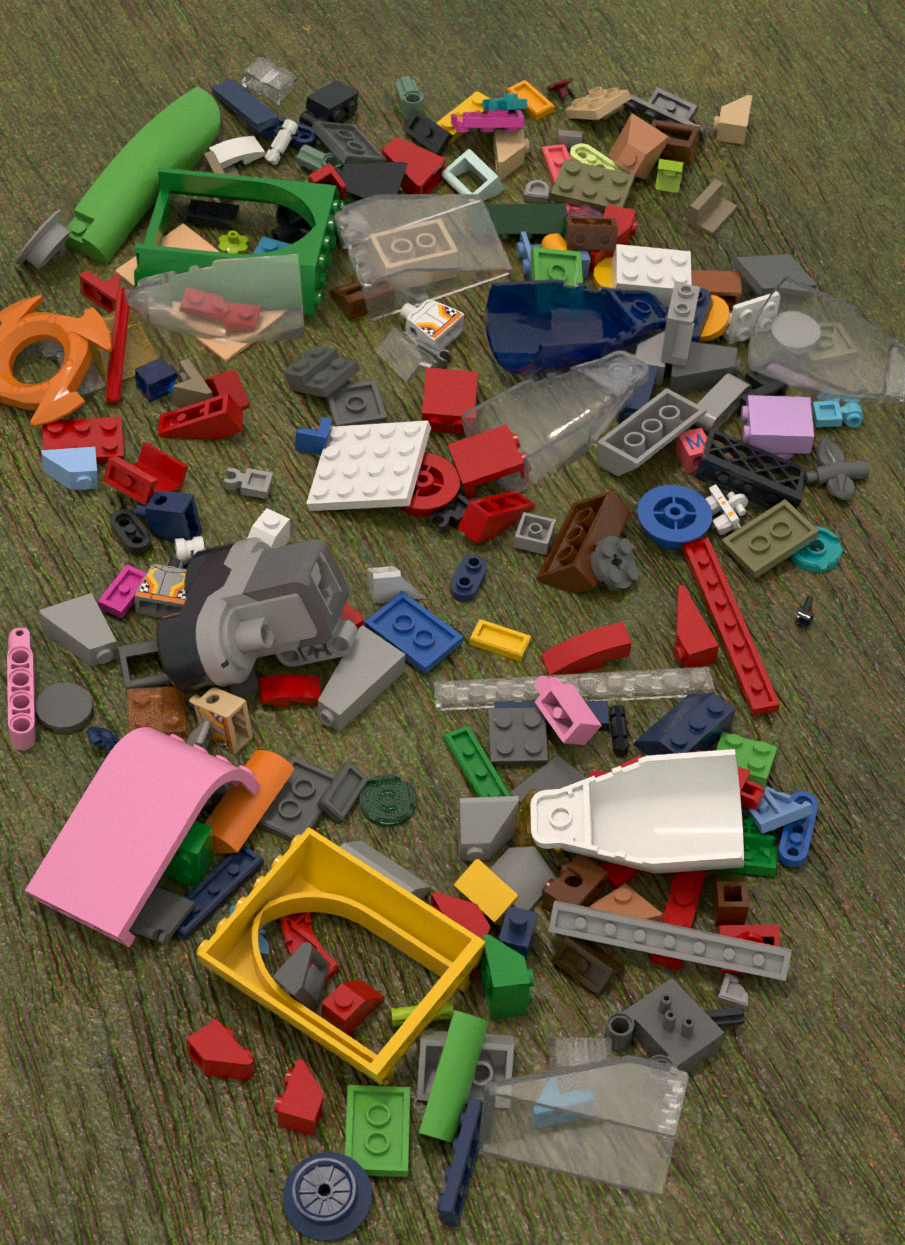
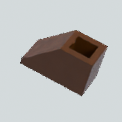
[711,873,749,926]

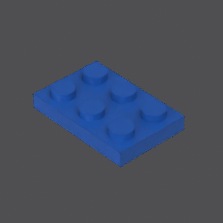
[364,591,463,674]

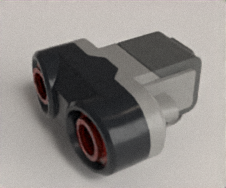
[157,537,358,694]

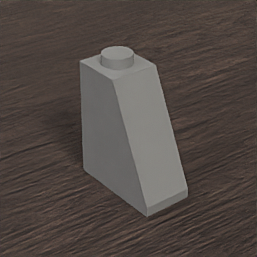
[39,593,117,667]

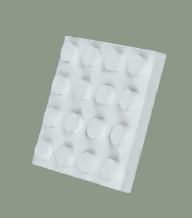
[306,421,431,511]

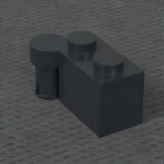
[299,80,359,127]

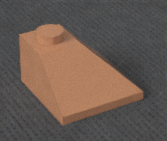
[608,114,670,179]

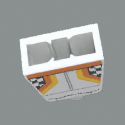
[400,299,464,358]

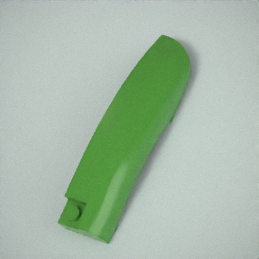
[65,87,221,264]

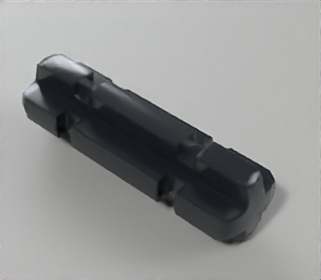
[609,705,629,756]

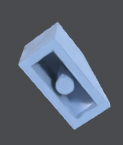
[41,447,98,490]

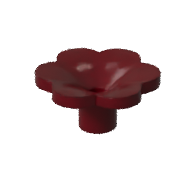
[546,77,574,98]

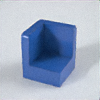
[295,417,332,455]

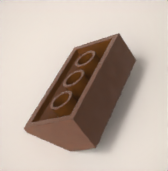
[536,490,631,594]

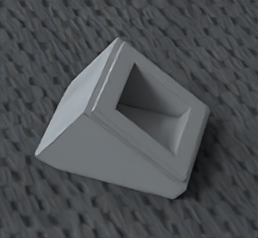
[557,130,582,150]
[186,721,211,750]

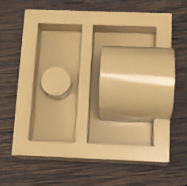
[565,87,631,120]

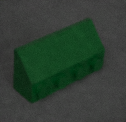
[464,204,567,239]

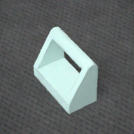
[441,149,505,204]

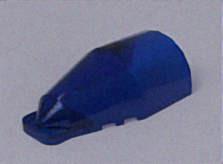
[485,279,668,374]

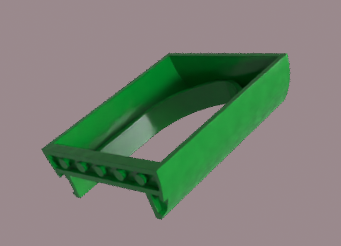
[134,168,345,316]

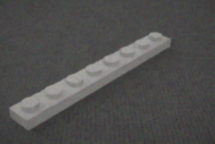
[548,900,792,981]

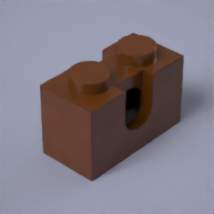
[542,854,608,914]

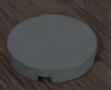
[35,682,92,733]

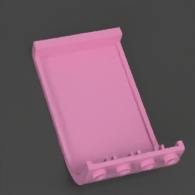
[25,727,261,947]

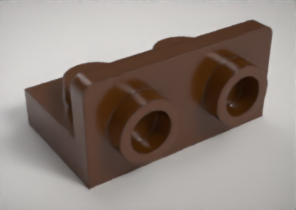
[565,217,618,251]

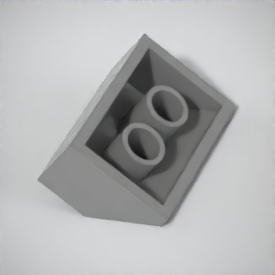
[340,840,431,900]
[417,1030,514,1106]

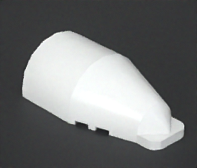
[531,749,744,874]

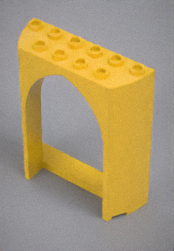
[196,827,485,1086]

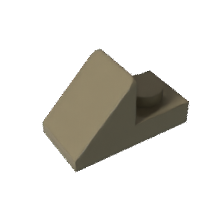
[172,358,212,407]

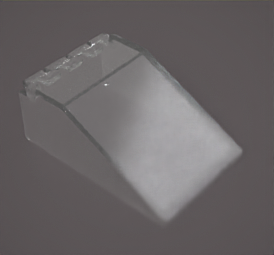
[333,194,513,321]
[478,1055,688,1197]

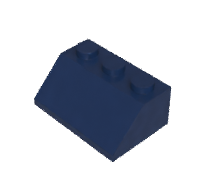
[634,693,735,756]

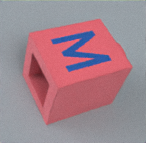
[675,428,706,473]

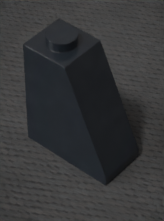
[336,162,408,213]

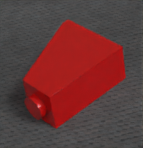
[381,137,446,204]

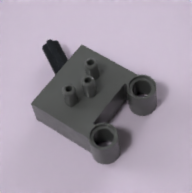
[604,978,745,1095]

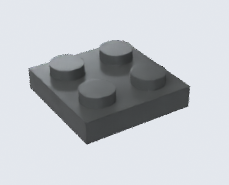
[326,380,387,427]
[488,708,548,765]

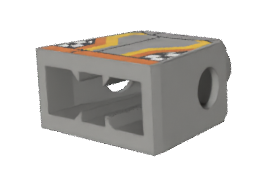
[135,558,186,618]

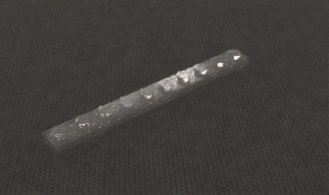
[433,667,714,711]

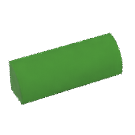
[419,1010,490,1143]

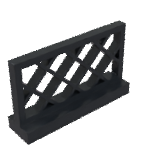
[694,428,806,509]

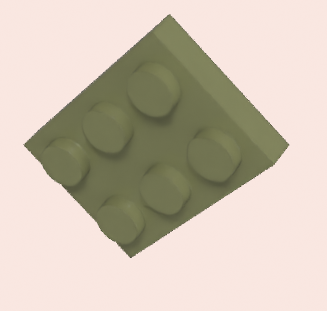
[551,159,635,212]
[722,499,819,579]

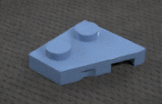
[741,786,813,833]

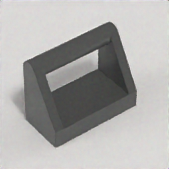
[117,640,172,692]
[273,942,329,1011]

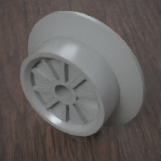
[14,209,71,270]

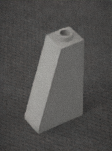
[318,625,405,732]

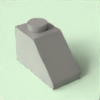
[630,331,666,385]

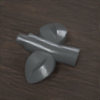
[805,437,869,500]

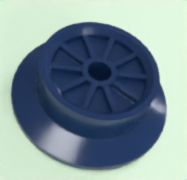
[283,1152,372,1241]

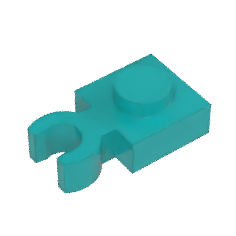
[482,93,527,111]

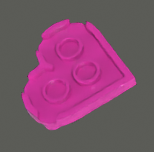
[451,109,524,132]

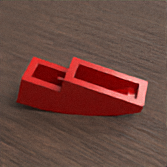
[541,622,632,677]

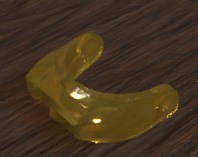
[515,789,539,847]

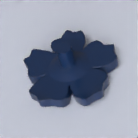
[86,727,120,751]

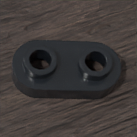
[110,509,151,555]

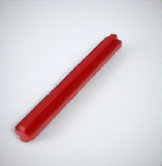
[105,288,132,405]

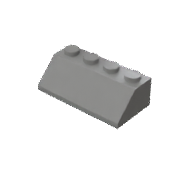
[597,388,707,476]

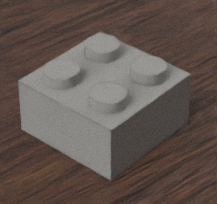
[514,512,556,555]

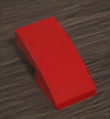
[259,674,321,708]

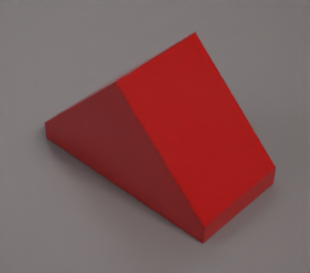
[203,369,249,410]

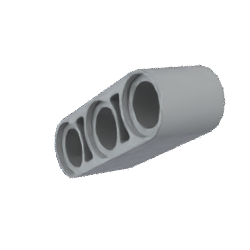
[693,373,752,433]

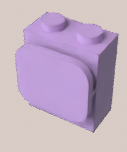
[741,395,814,460]

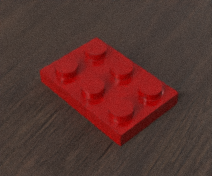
[42,417,124,464]

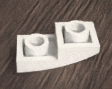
[209,136,266,169]

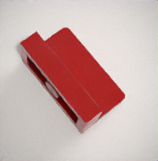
[308,163,346,200]

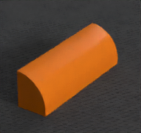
[204,750,295,854]

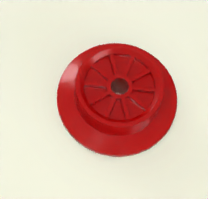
[399,453,460,516]

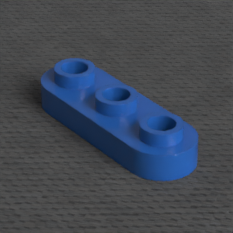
[778,791,818,868]

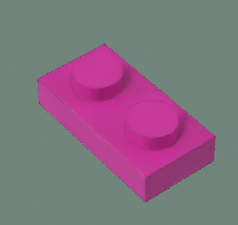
[98,565,147,619]

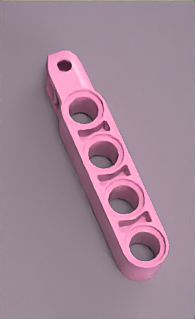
[7,627,36,750]

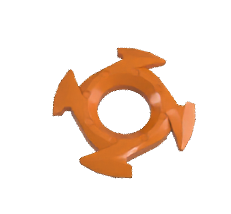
[0,295,112,427]

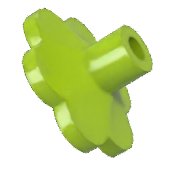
[218,231,248,254]

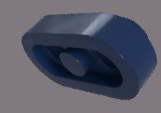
[450,555,487,602]

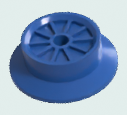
[637,485,712,549]

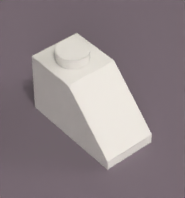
[247,508,290,549]

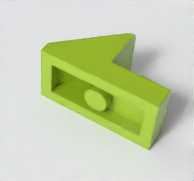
[655,159,683,193]

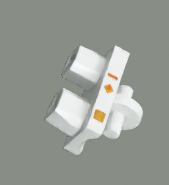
[705,484,748,536]

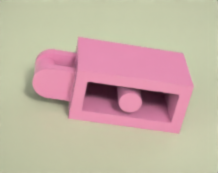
[535,676,602,745]

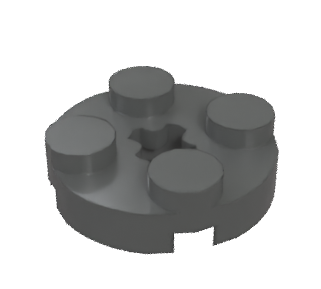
[590,536,639,591]

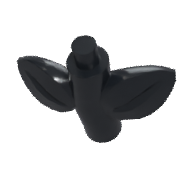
[271,205,312,243]

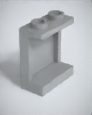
[661,282,700,366]

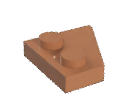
[589,883,663,922]

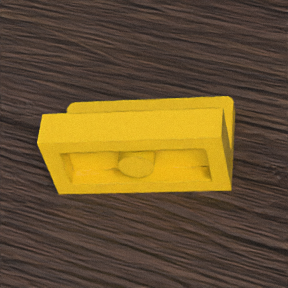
[454,859,519,927]

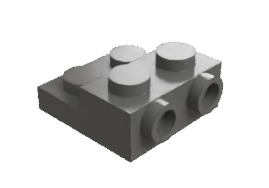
[284,345,360,398]

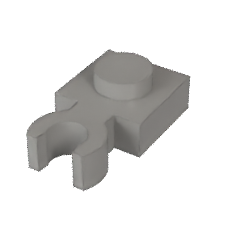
[224,468,273,499]

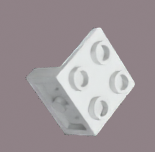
[722,292,780,345]

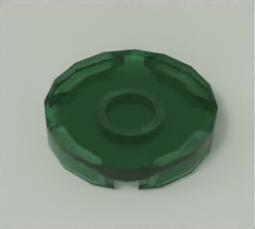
[359,774,416,827]

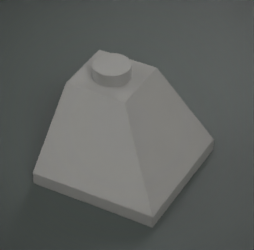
[457,796,519,862]

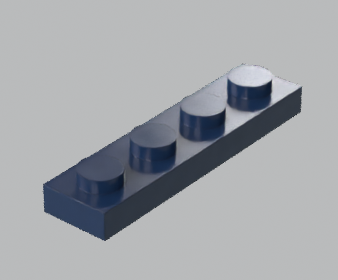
[437,1098,487,1227]

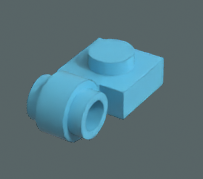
[812,401,864,427]

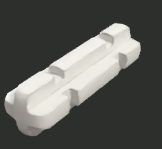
[265,119,298,165]

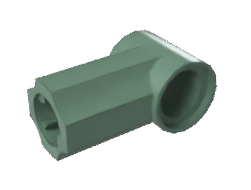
[395,76,424,121]
[297,144,343,172]

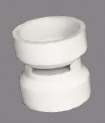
[175,536,204,565]

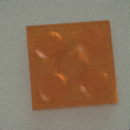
[127,686,186,738]

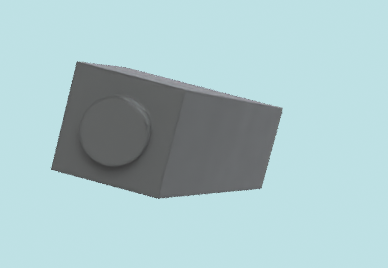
[669,342,741,394]

